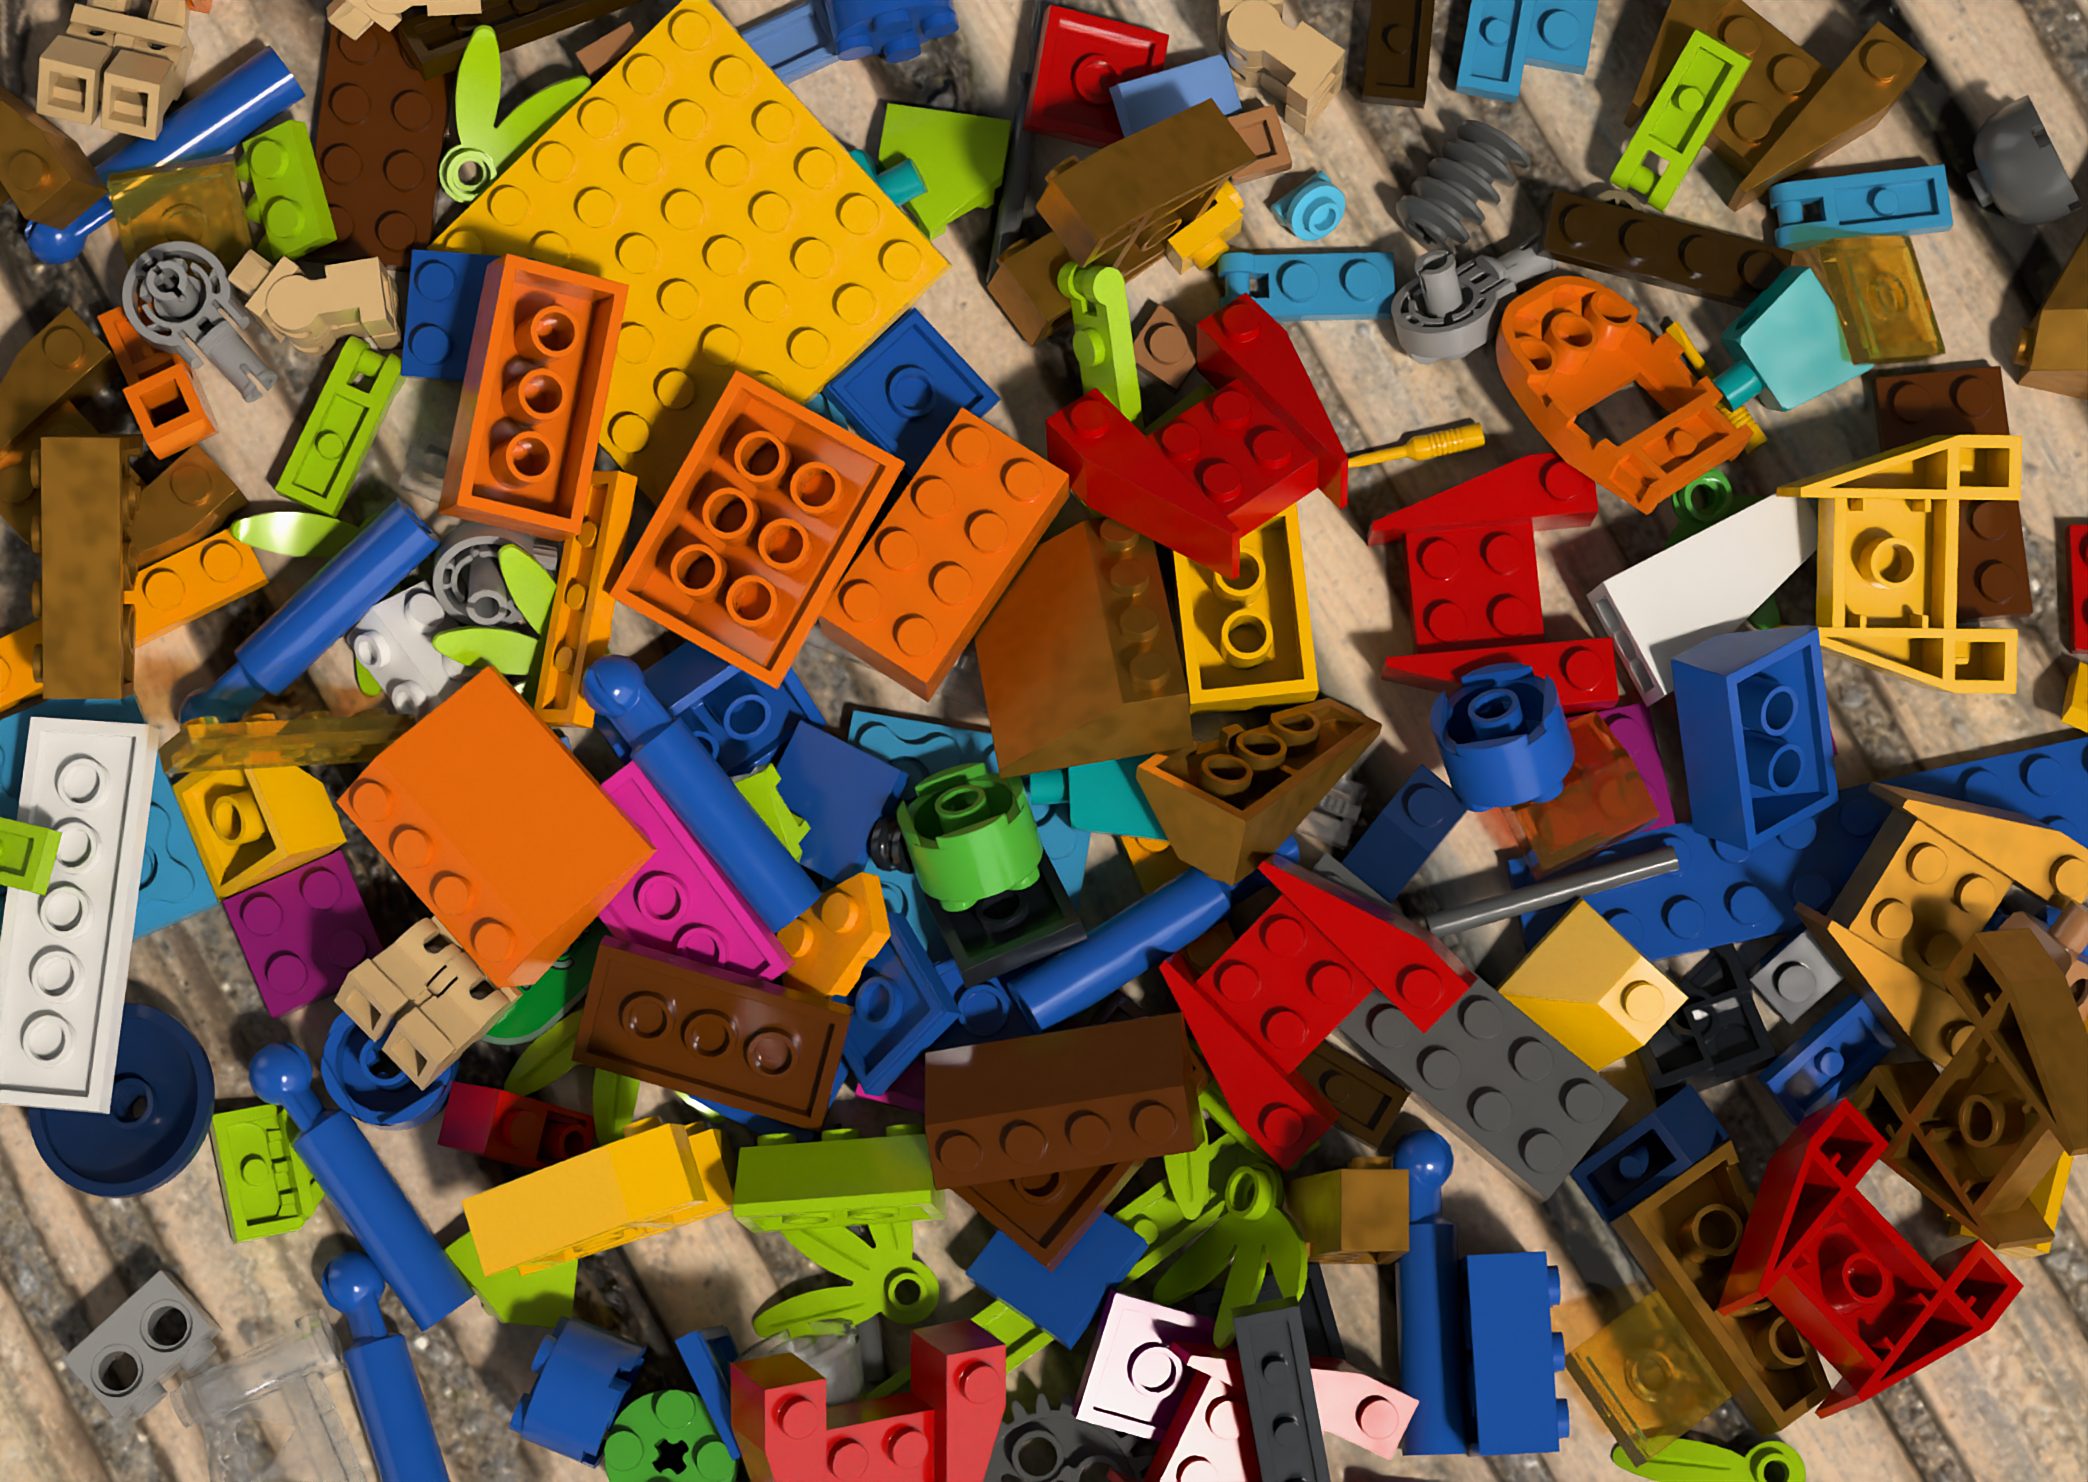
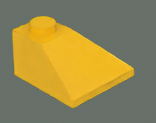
[172,735,347,903]
[1495,897,1688,1072]

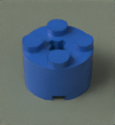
[824,0,959,63]
[1430,663,1575,812]
[321,1011,460,1131]
[509,1315,646,1469]

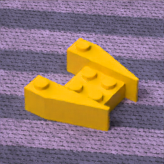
[1774,435,2022,694]
[461,1115,738,1277]

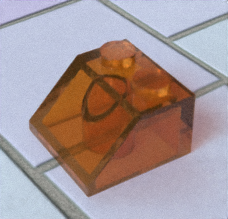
[1500,710,1660,881]

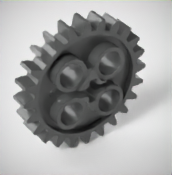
[983,1393,1154,1482]

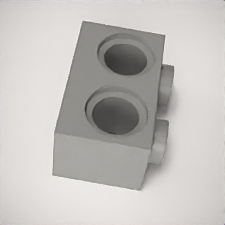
[62,1270,223,1419]

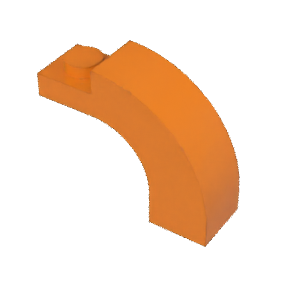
[97,296,219,460]

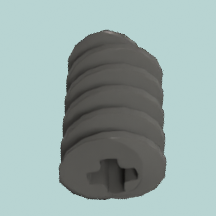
[1396,120,1531,257]

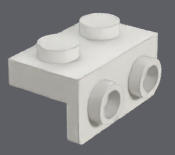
[347,580,482,728]

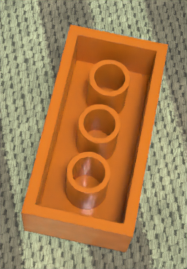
[437,253,629,542]
[819,407,1070,702]

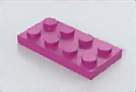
[598,760,796,982]

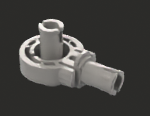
[1391,234,1558,365]
[122,241,278,403]
[433,521,561,627]

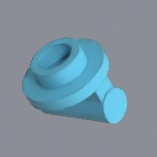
[1270,170,1345,241]

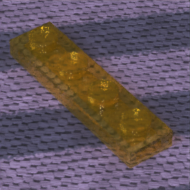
[158,708,416,774]

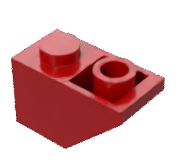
[437,1082,595,1171]

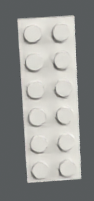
[0,717,160,1114]

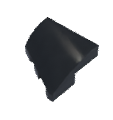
[1636,943,1777,1108]

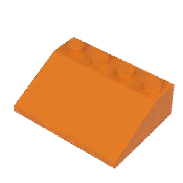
[609,370,905,690]
[336,665,658,989]

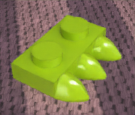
[233,120,338,264]

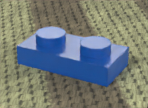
[1756,993,1897,1126]

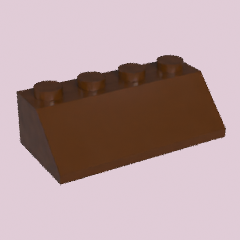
[924,1011,1205,1191]

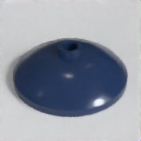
[28,1003,215,1199]

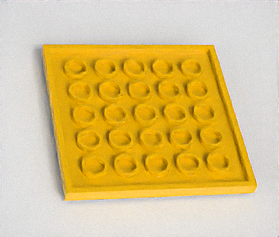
[427,0,953,508]

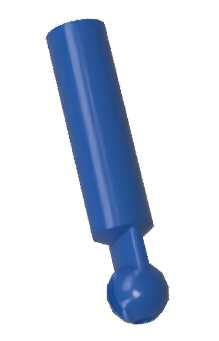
[24,45,306,265]
[178,497,441,747]
[582,654,823,934]
[1007,834,1300,1034]
[248,1042,476,1332]
[1391,1130,1467,1456]
[321,1250,451,1482]

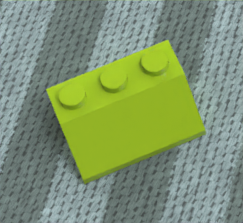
[733,1124,946,1233]

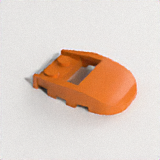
[1496,276,1754,515]

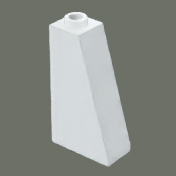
[1586,493,1818,707]

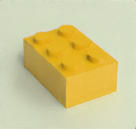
[1169,502,1319,716]

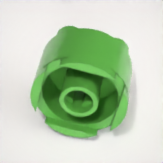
[897,763,1043,912]
[604,1390,740,1482]

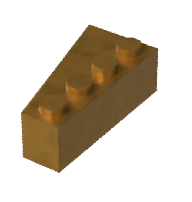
[31,433,143,699]
[1611,1140,1832,1438]
[1267,1157,1409,1265]

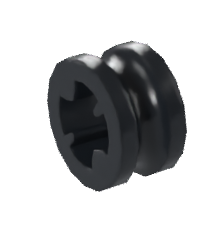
[871,813,915,874]

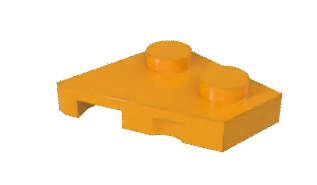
[774,872,891,1000]

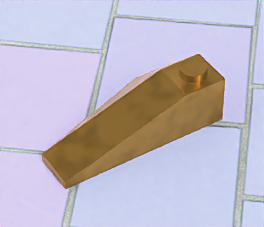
[2012,227,2088,400]
[1135,698,1382,887]

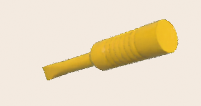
[1665,321,1769,455]
[1348,422,1485,468]

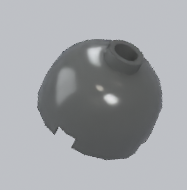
[1967,95,2083,225]

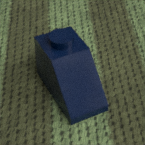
[1341,764,1468,904]
[1570,1084,1729,1224]

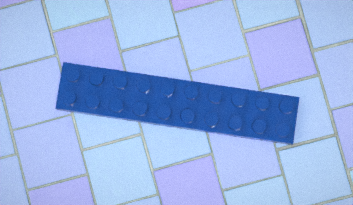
[1505,737,2088,962]

